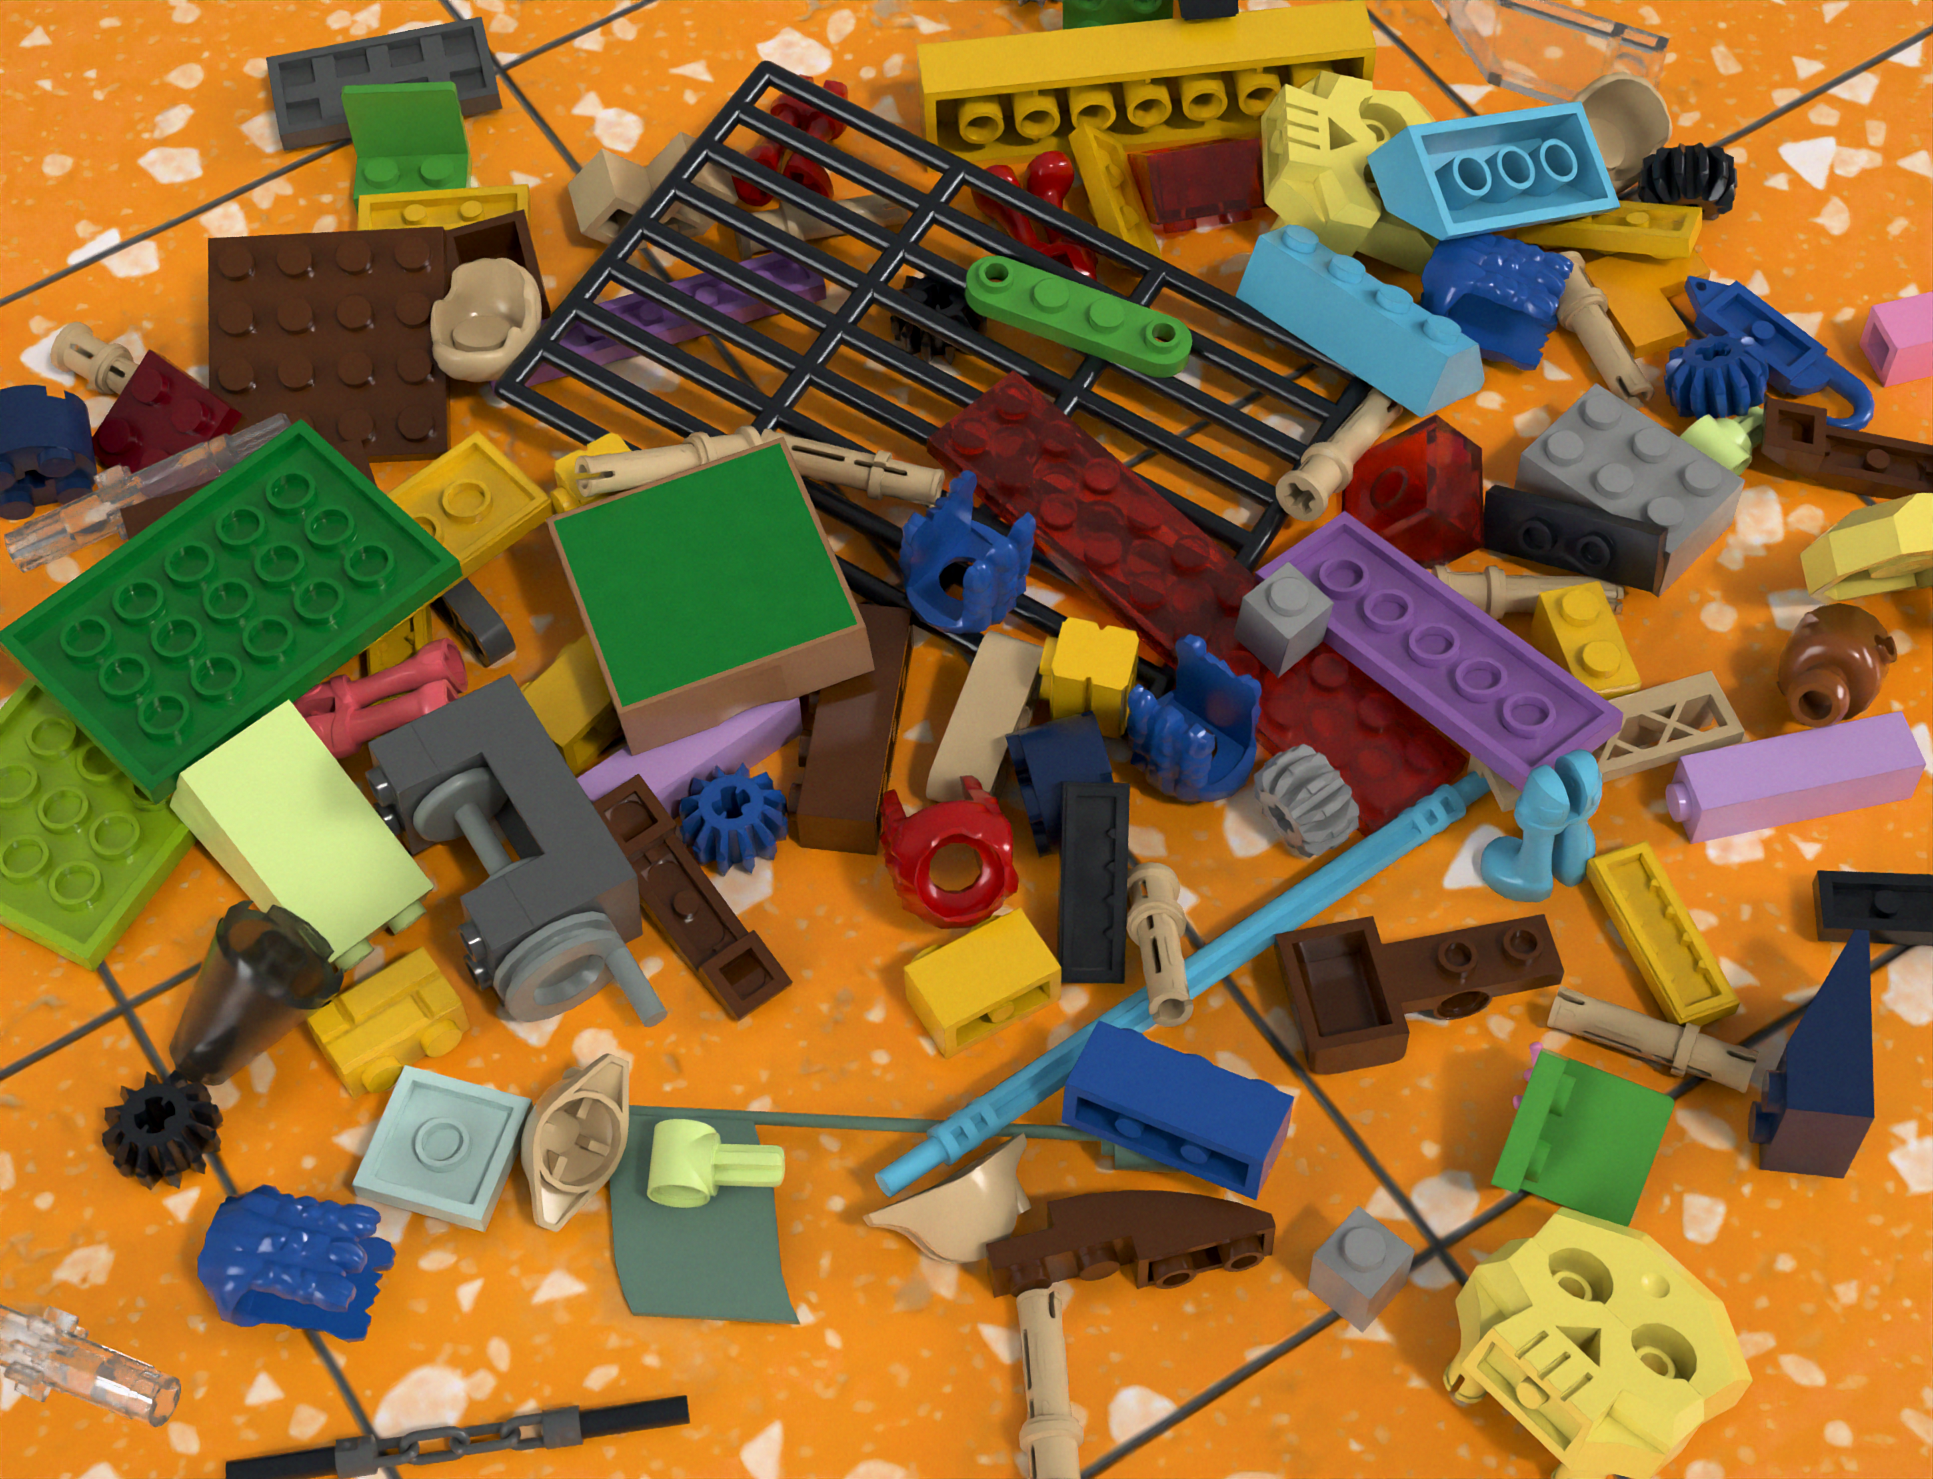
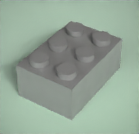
[1514,383,1745,598]

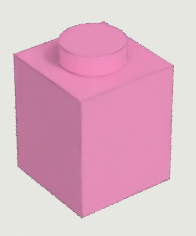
[1859,291,1933,388]

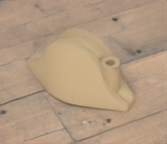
[520,1053,629,1232]
[862,1132,1032,1264]

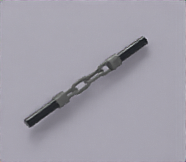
[226,1395,690,1479]

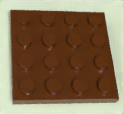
[208,226,451,471]

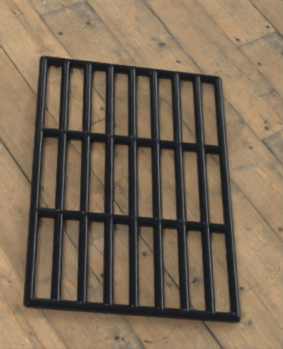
[494,60,1374,742]

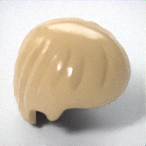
[1567,72,1673,194]
[430,258,542,382]

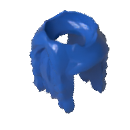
[1420,233,1574,371]
[897,470,1036,634]
[1127,634,1262,805]
[197,1183,396,1343]

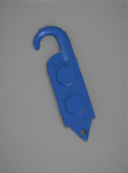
[1684,276,1875,431]

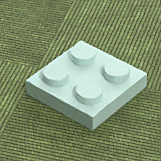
[352,1065,534,1232]

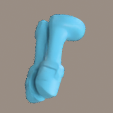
[1480,749,1603,902]

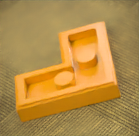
[1584,247,1711,360]

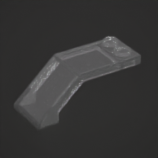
[1431,0,1670,105]

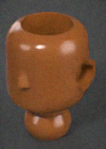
[1776,603,1897,728]

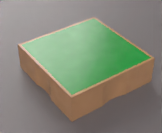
[546,436,875,756]

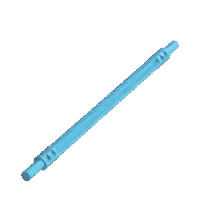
[875,771,1491,1198]

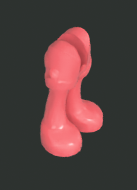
[292,638,468,759]

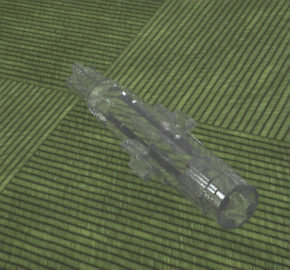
[4,412,291,573]
[0,1304,181,1427]

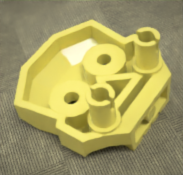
[1257,70,1439,276]
[1800,493,1933,604]
[1443,1207,1753,1479]

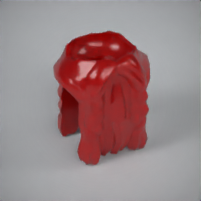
[879,775,1019,929]

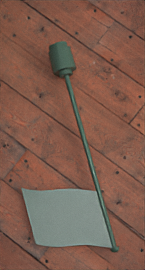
[609,1105,1181,1325]

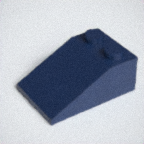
[1748,929,1875,1179]

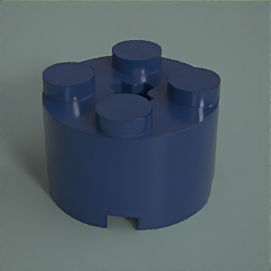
[0,385,97,520]
[1005,710,1114,858]

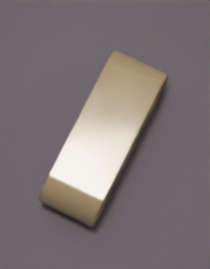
[926,630,1044,803]

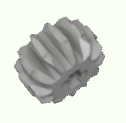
[1254,744,1360,858]

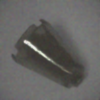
[169,900,344,1086]

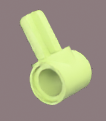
[1680,406,1764,476]
[647,1119,785,1208]

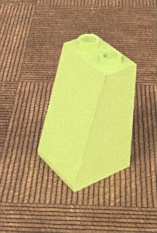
[170,699,434,977]

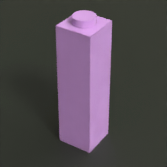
[577,697,803,820]
[1666,711,1926,844]

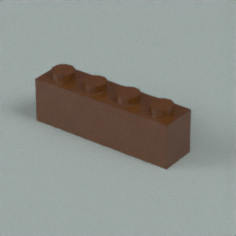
[787,603,914,856]

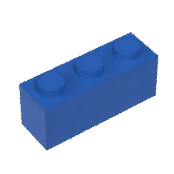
[1062,1020,1294,1200]

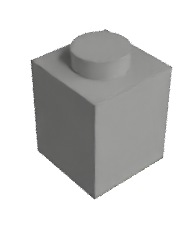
[1234,561,1334,678]
[1307,1206,1415,1333]

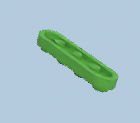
[965,256,1192,378]

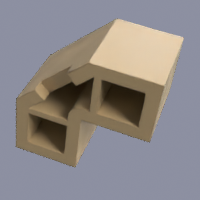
[568,131,738,250]

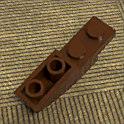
[986,1190,1276,1298]

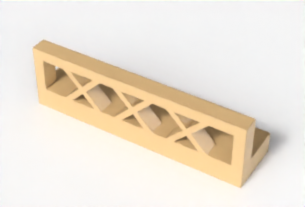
[1467,670,1745,812]

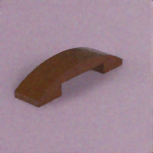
[1761,397,1933,500]
[592,773,793,1022]

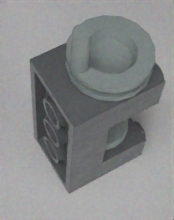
[365,674,668,1027]

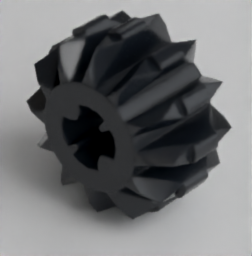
[1638,142,1738,221]
[890,274,988,365]
[102,1070,223,1191]

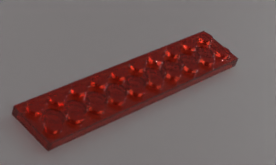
[927,370,1468,838]

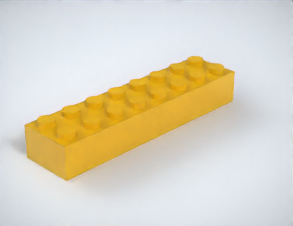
[916,0,1377,173]

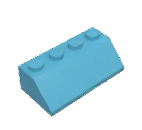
[1367,101,1621,241]
[1235,224,1485,418]

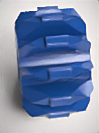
[1664,332,1769,420]
[679,763,789,876]

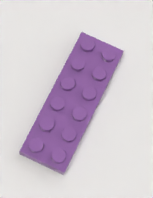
[1255,511,1623,792]

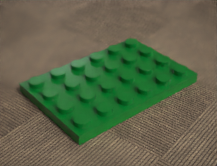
[0,419,463,805]

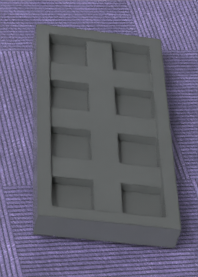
[266,17,502,151]

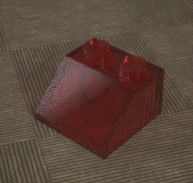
[1127,136,1268,234]
[1341,414,1484,570]

